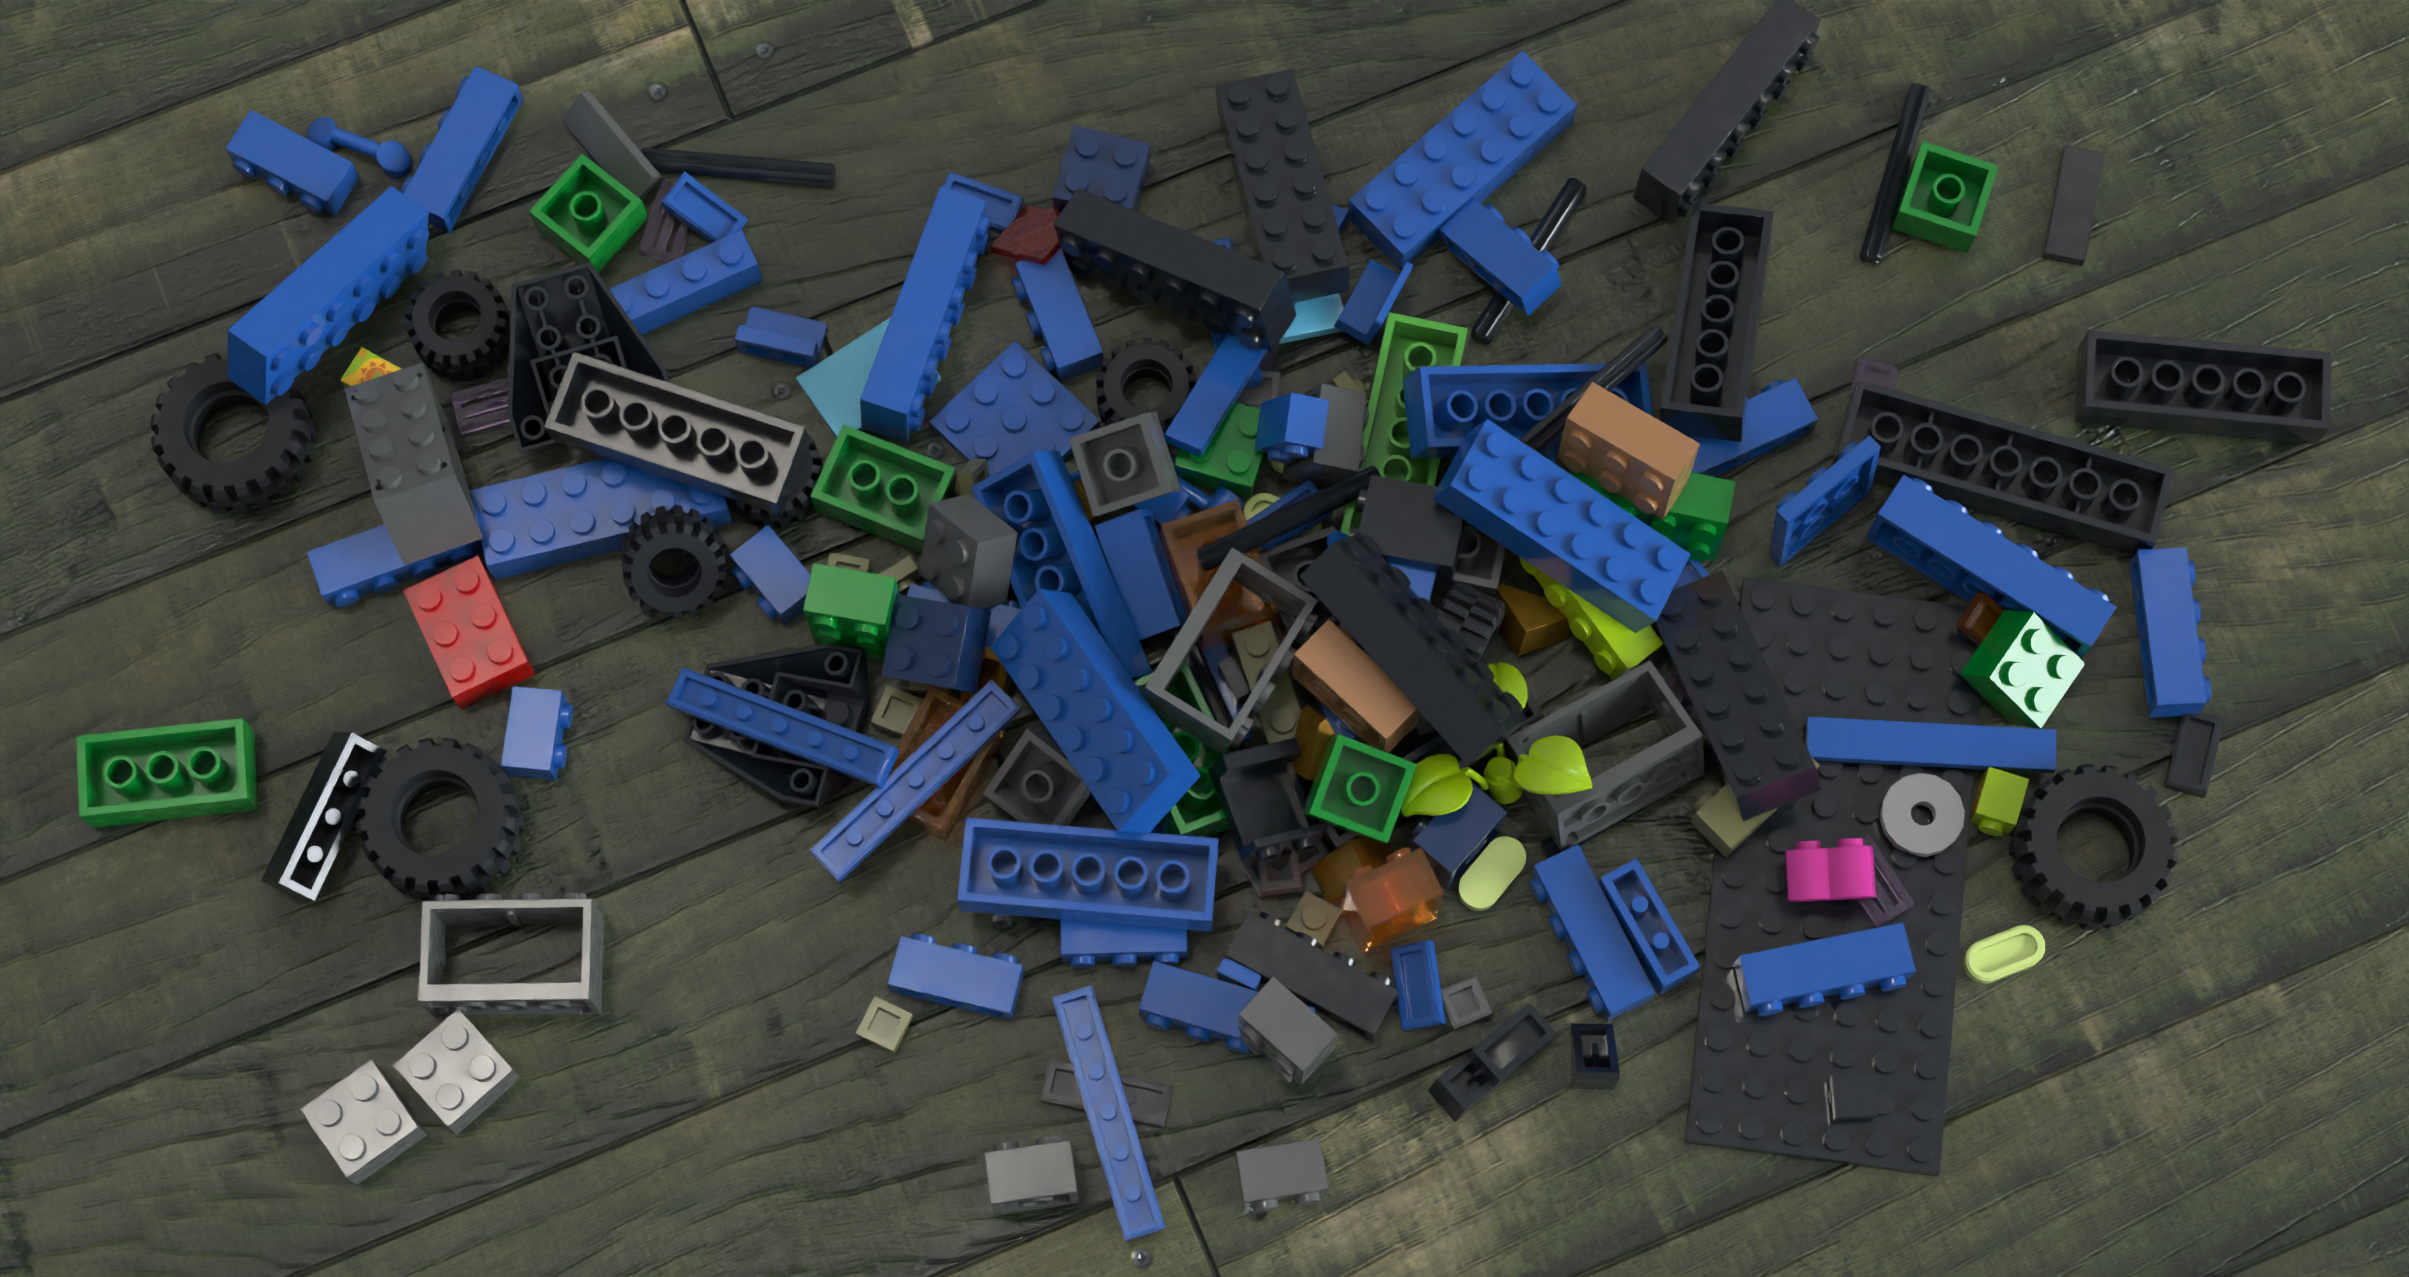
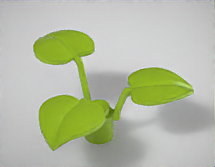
[1401,662,1592,817]

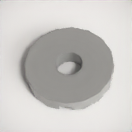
[1880,773,1965,857]

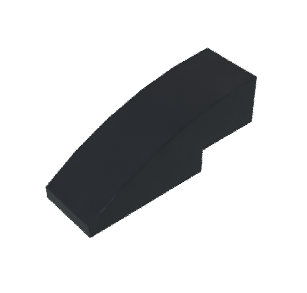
[1427,1003,1558,1122]

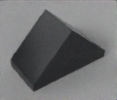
[1570,1023,1620,1089]

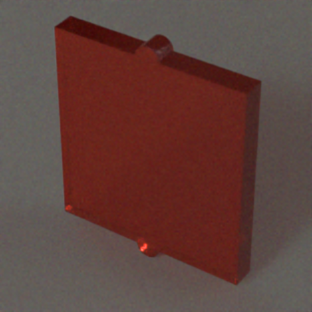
[990,205,1061,266]

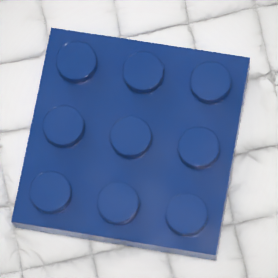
[929,341,1100,476]
[1769,435,1881,568]

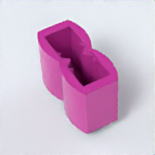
[1786,838,1876,902]

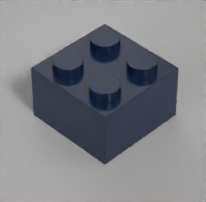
[1052,125,1151,216]
[881,594,991,693]
[1409,783,1507,891]

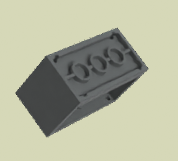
[345,362,483,566]
[1142,548,1319,755]
[1506,661,1705,852]
[418,892,604,1017]

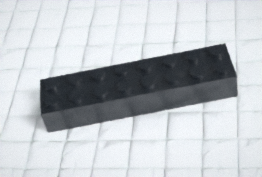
[1831,379,2175,555]

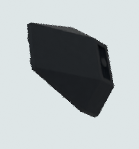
[508,262,669,453]
[683,644,871,808]

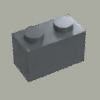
[1236,1138,1329,1213]

